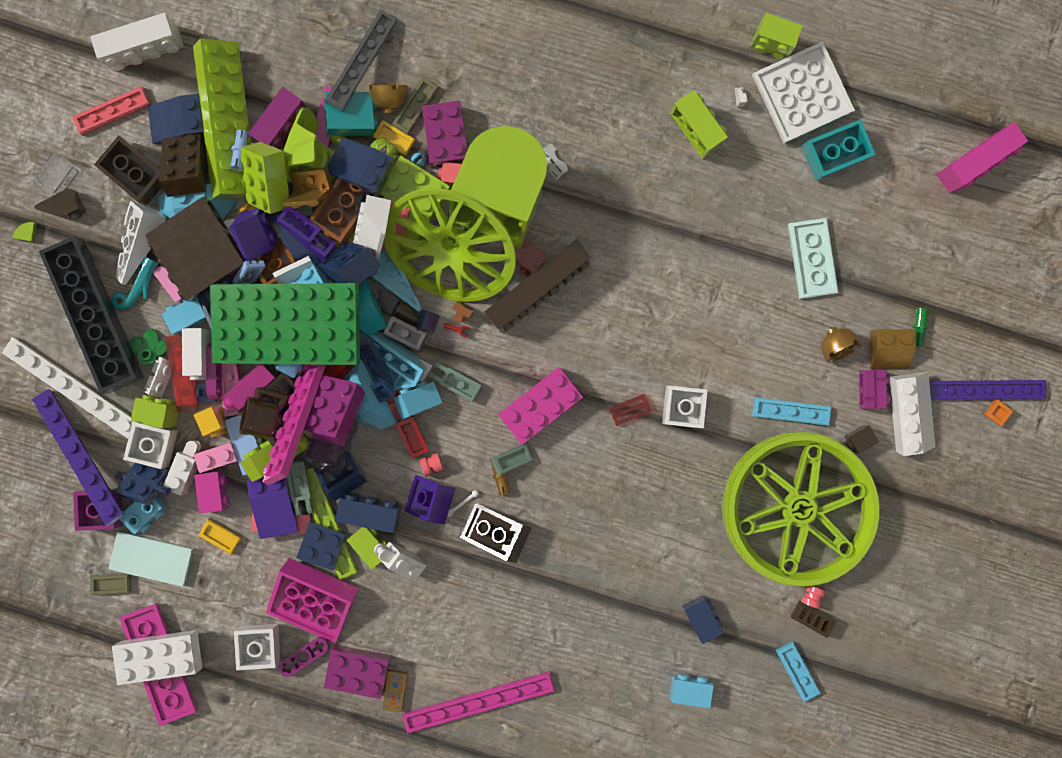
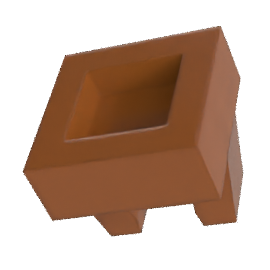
[452,301,475,323]

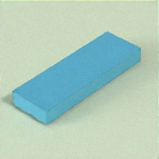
[775,641,821,702]

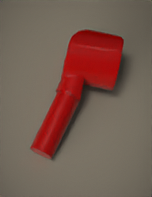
[443,323,470,337]

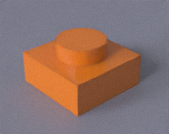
[984,400,1013,427]

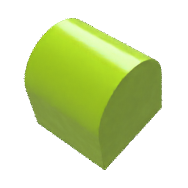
[449,126,547,249]

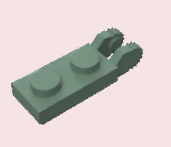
[427,362,482,402]
[287,460,314,516]

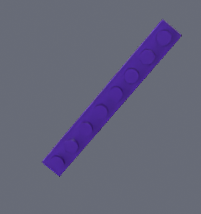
[32,389,125,526]

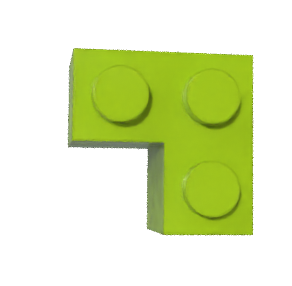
[131,395,179,428]

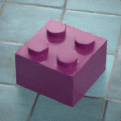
[73,488,123,531]

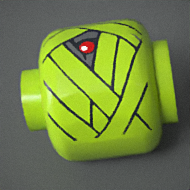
[370,138,398,163]

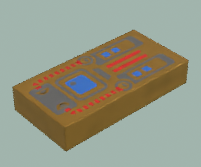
[382,670,408,712]

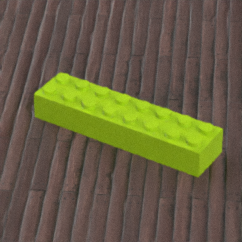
[193,39,251,199]

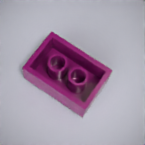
[248,87,307,151]
[422,101,468,168]
[303,375,365,446]
[324,644,391,699]

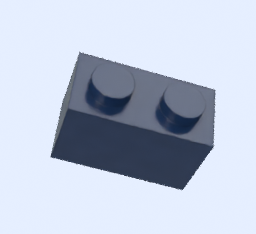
[682,596,723,644]

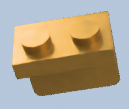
[282,167,334,209]

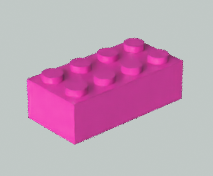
[936,122,1028,193]
[498,367,583,445]

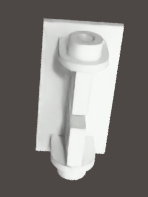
[144,357,175,398]

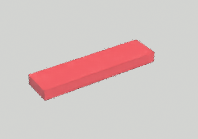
[72,86,151,136]

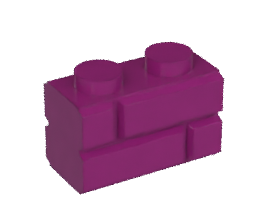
[859,370,890,409]

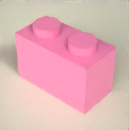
[194,442,238,473]

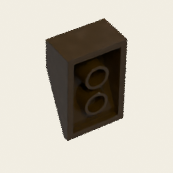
[460,503,532,563]

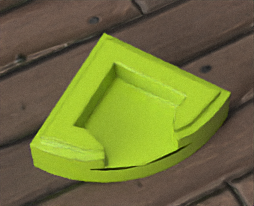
[12,222,37,242]

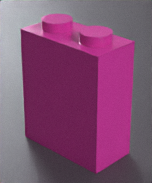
[221,364,274,411]

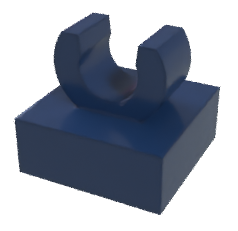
[196,383,217,403]

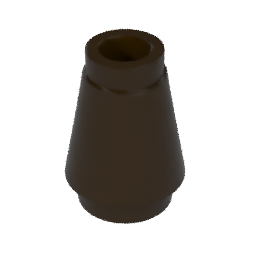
[393,301,420,326]

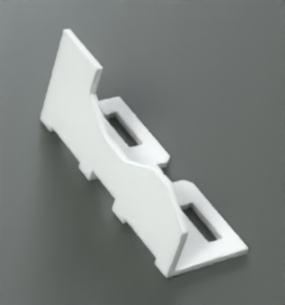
[543,144,568,181]

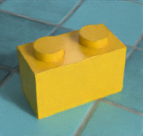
[194,406,228,438]

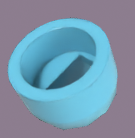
[411,153,427,169]

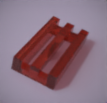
[609,394,652,426]

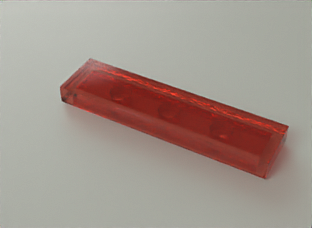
[165,334,198,413]

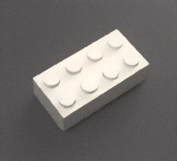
[90,13,184,71]
[112,630,202,685]

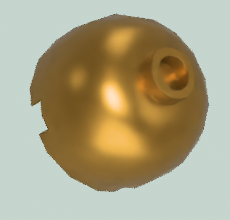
[369,84,408,113]
[821,327,862,363]

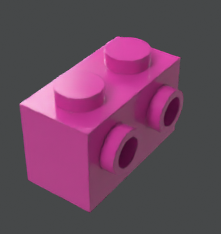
[194,471,229,514]

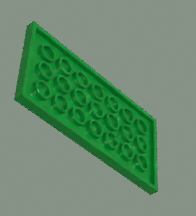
[210,283,360,365]

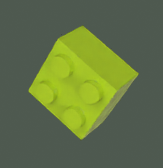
[751,13,803,60]

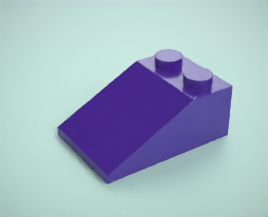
[247,477,299,539]

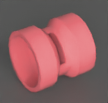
[420,453,444,477]
[801,586,826,609]

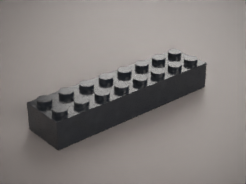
[39,236,144,394]

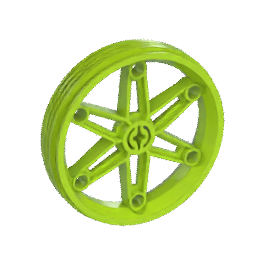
[722,432,879,587]

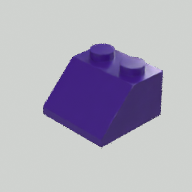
[229,208,278,262]
[404,474,456,525]

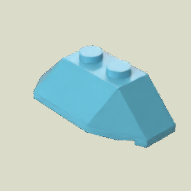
[158,184,237,220]
[368,332,425,390]
[343,358,397,430]

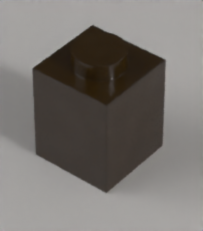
[844,425,879,454]

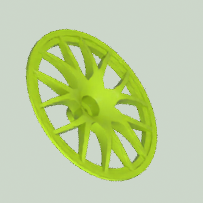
[384,188,516,302]

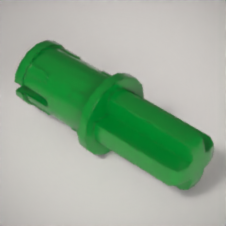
[912,308,929,347]

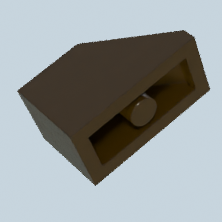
[34,188,87,221]

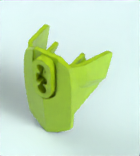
[284,107,337,183]

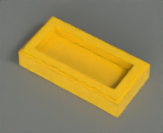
[373,120,416,157]
[198,518,242,555]

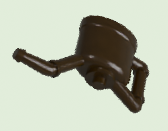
[239,387,290,479]

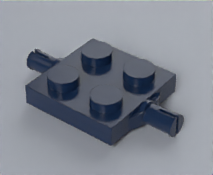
[115,463,171,506]

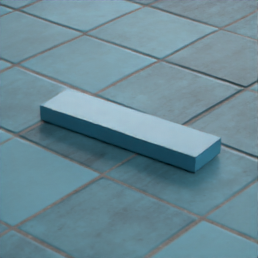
[752,397,832,426]

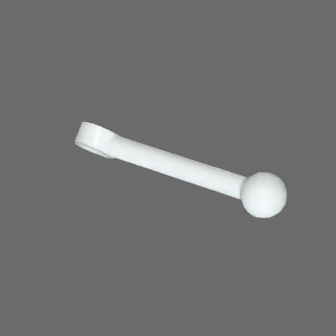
[448,490,479,517]

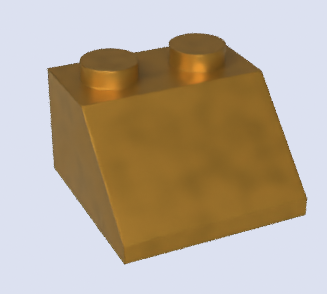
[870,329,916,369]

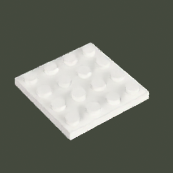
[752,41,855,144]

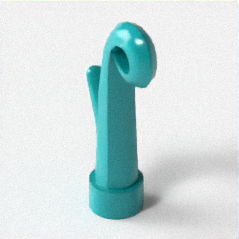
[111,256,159,310]

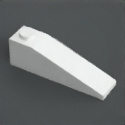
[115,201,166,285]

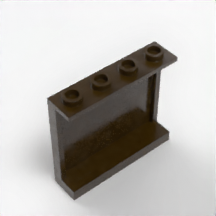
[145,197,250,302]

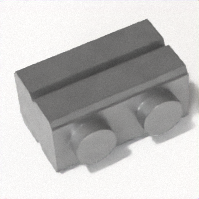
[383,316,429,351]

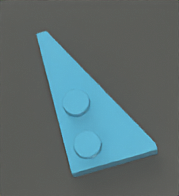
[371,250,422,313]

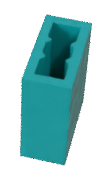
[323,92,377,136]

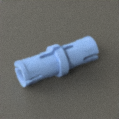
[230,130,249,171]

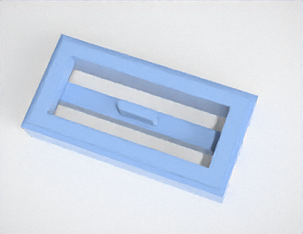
[232,261,265,284]

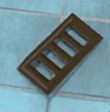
[790,601,836,638]

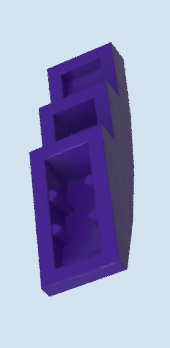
[277,207,338,261]

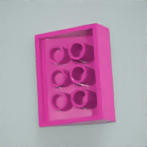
[266,558,359,644]

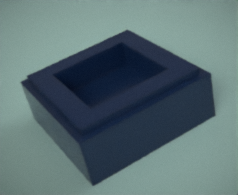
[416,309,440,333]

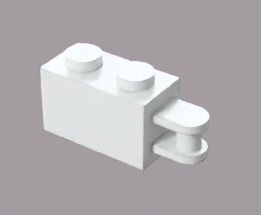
[163,440,201,496]
[374,542,426,581]

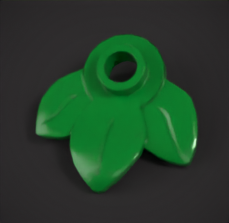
[131,328,169,366]

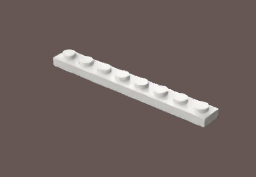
[2,337,136,439]

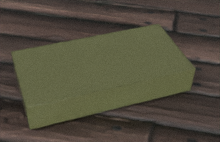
[90,573,131,595]

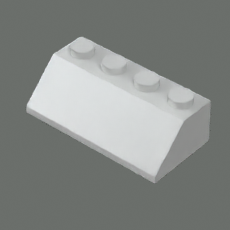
[353,195,391,260]
[889,372,935,456]

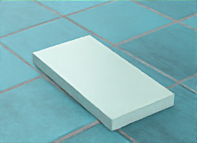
[788,218,838,299]
[108,531,194,587]

